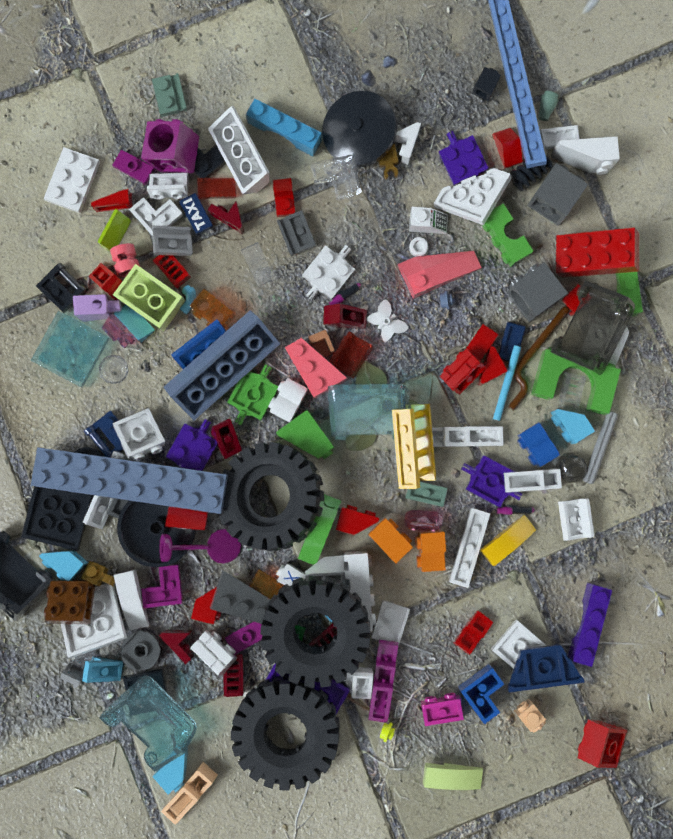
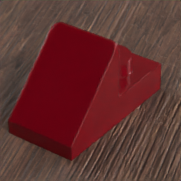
[208,201,244,234]
[211,418,242,459]
[159,630,194,665]

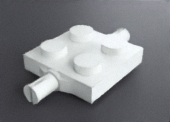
[302,245,355,300]

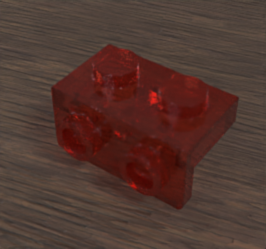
[330,331,373,379]

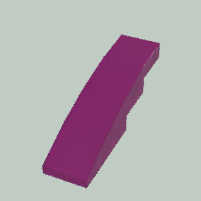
[368,639,399,723]

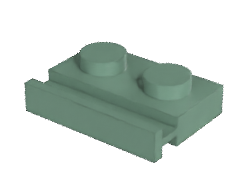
[152,73,187,117]

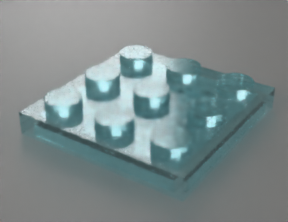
[30,311,110,388]

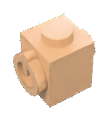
[514,699,546,732]

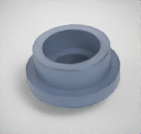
[440,290,453,310]

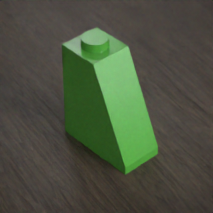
[276,410,334,460]

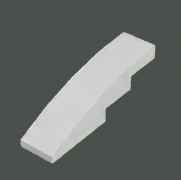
[432,426,503,447]

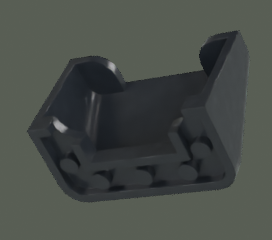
[0,530,53,621]

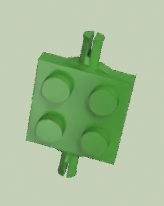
[227,364,279,425]

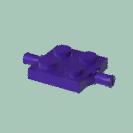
[438,131,489,186]
[166,419,218,471]
[461,455,523,507]

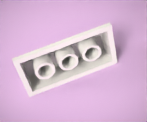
[208,106,270,194]

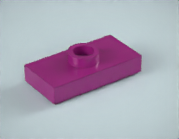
[112,150,155,185]
[225,622,262,655]

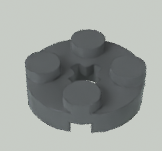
[121,630,162,670]

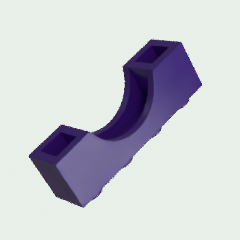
[568,582,612,667]

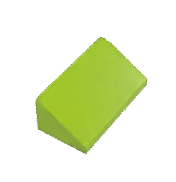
[98,209,131,251]

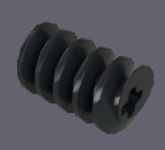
[510,155,553,191]

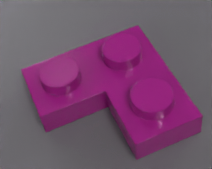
[141,564,183,608]

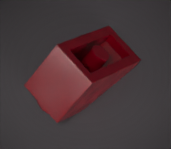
[323,304,367,329]

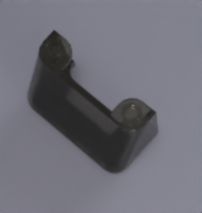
[551,281,635,375]

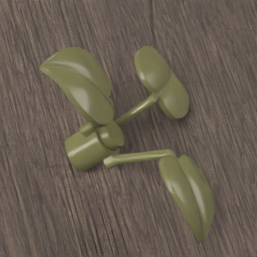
[344,361,419,451]

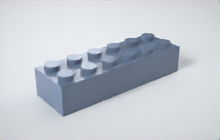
[163,310,280,420]

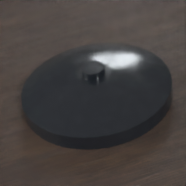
[322,91,397,168]
[117,500,196,567]

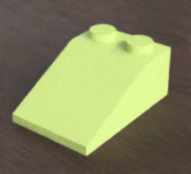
[113,264,185,332]

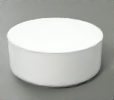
[409,237,428,257]

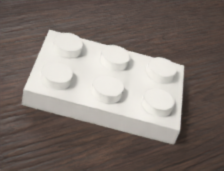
[44,147,100,214]
[491,620,546,669]

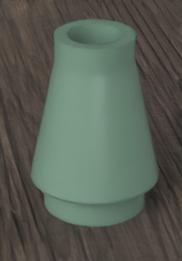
[537,91,559,121]

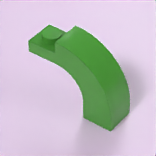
[298,494,341,565]

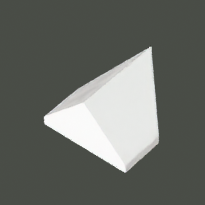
[343,667,373,699]

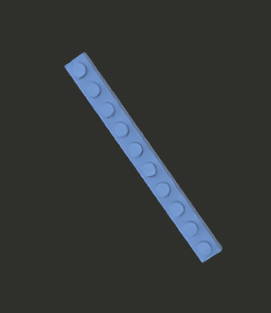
[488,0,547,168]

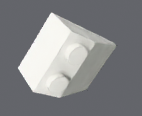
[551,136,620,175]

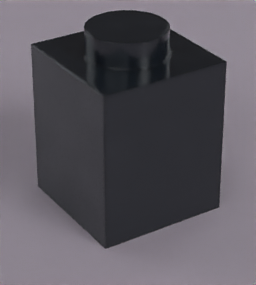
[472,67,501,102]

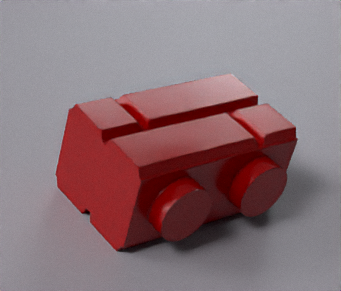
[440,348,487,395]

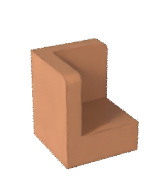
[308,329,335,358]

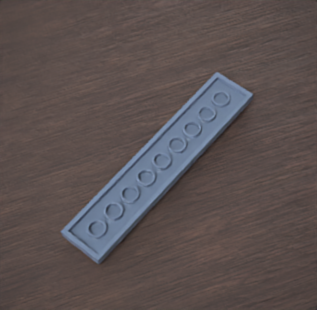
[30,447,228,514]

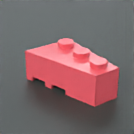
[285,338,348,399]

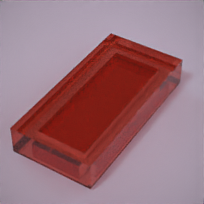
[197,178,236,199]

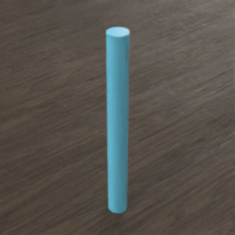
[493,345,522,421]

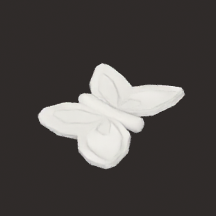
[367,300,408,342]

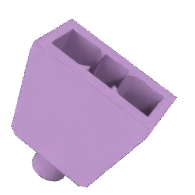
[73,294,122,322]

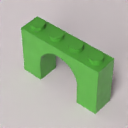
[531,347,621,415]

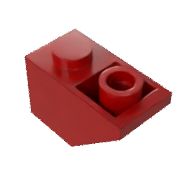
[336,504,379,535]
[191,587,222,625]

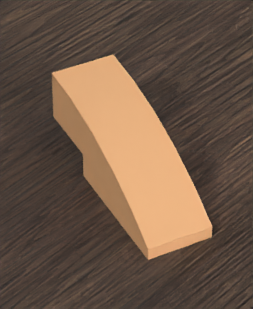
[161,762,218,825]

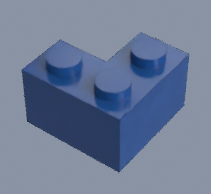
[458,664,504,725]

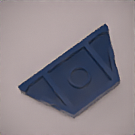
[507,644,585,693]

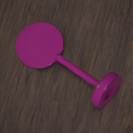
[160,529,241,564]

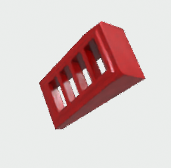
[91,189,133,212]
[152,255,191,289]

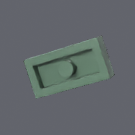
[405,482,447,507]

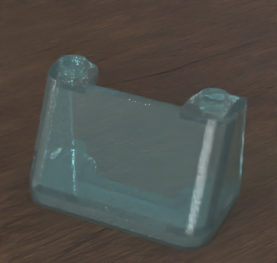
[328,384,409,440]
[99,676,197,772]

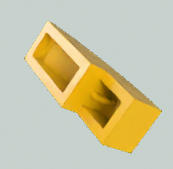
[480,515,536,566]

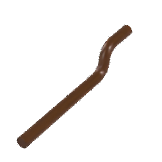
[508,306,569,411]

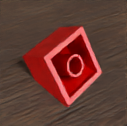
[577,719,627,768]

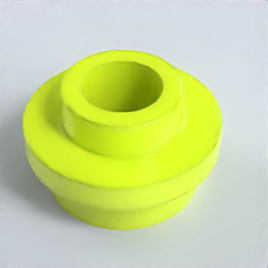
[380,723,395,743]

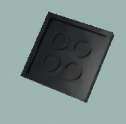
[21,486,93,551]

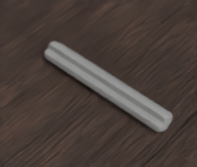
[583,411,618,484]

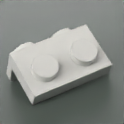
[147,173,189,199]
[558,498,594,540]

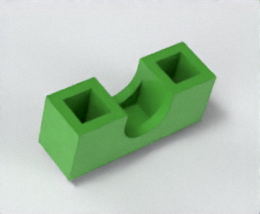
[482,203,533,267]

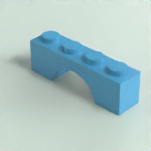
[246,98,322,157]

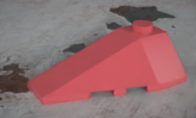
[398,251,482,299]

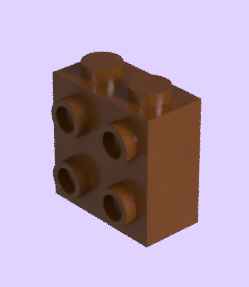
[44,581,95,625]

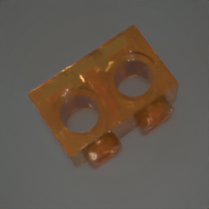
[190,289,235,329]

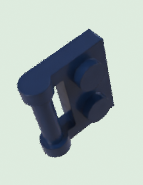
[84,410,124,458]

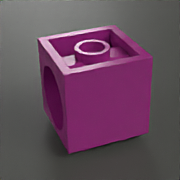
[141,119,200,173]

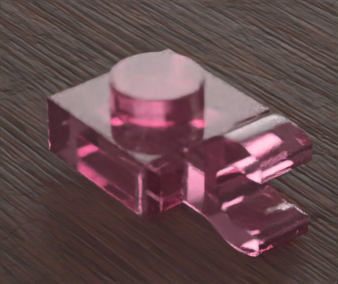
[102,314,136,348]

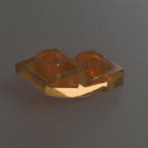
[249,569,284,599]

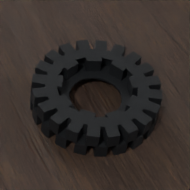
[219,442,324,551]

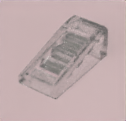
[557,371,586,413]

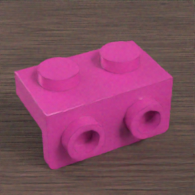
[421,693,464,726]

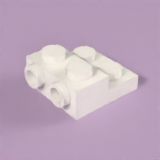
[113,408,165,462]

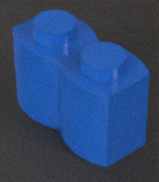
[517,422,560,468]

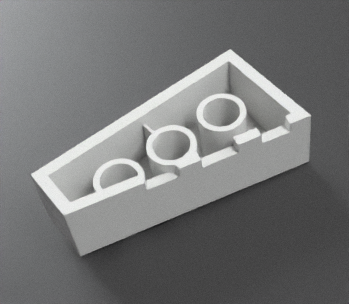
[344,551,376,631]

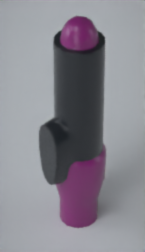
[329,283,361,305]
[497,504,535,515]

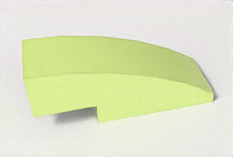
[423,763,483,790]

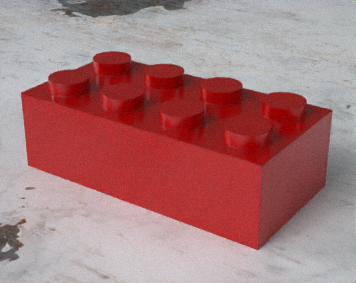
[556,227,639,278]

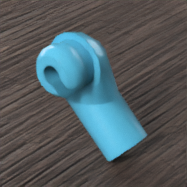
[180,285,197,315]

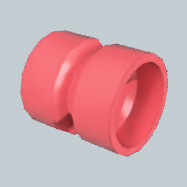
[110,243,140,277]

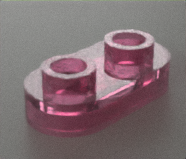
[404,510,443,531]

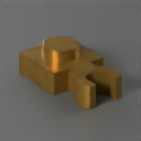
[378,144,398,180]

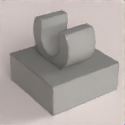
[60,661,84,688]

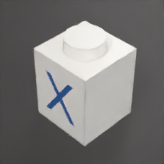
[276,563,306,586]

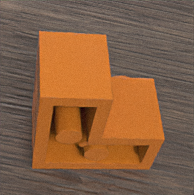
[368,518,413,564]
[415,530,446,572]

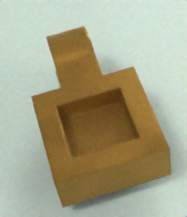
[81,561,115,587]

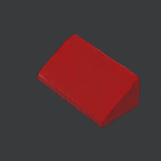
[165,506,208,530]

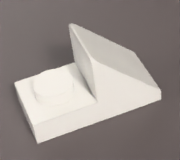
[395,122,421,165]

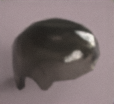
[556,452,587,483]

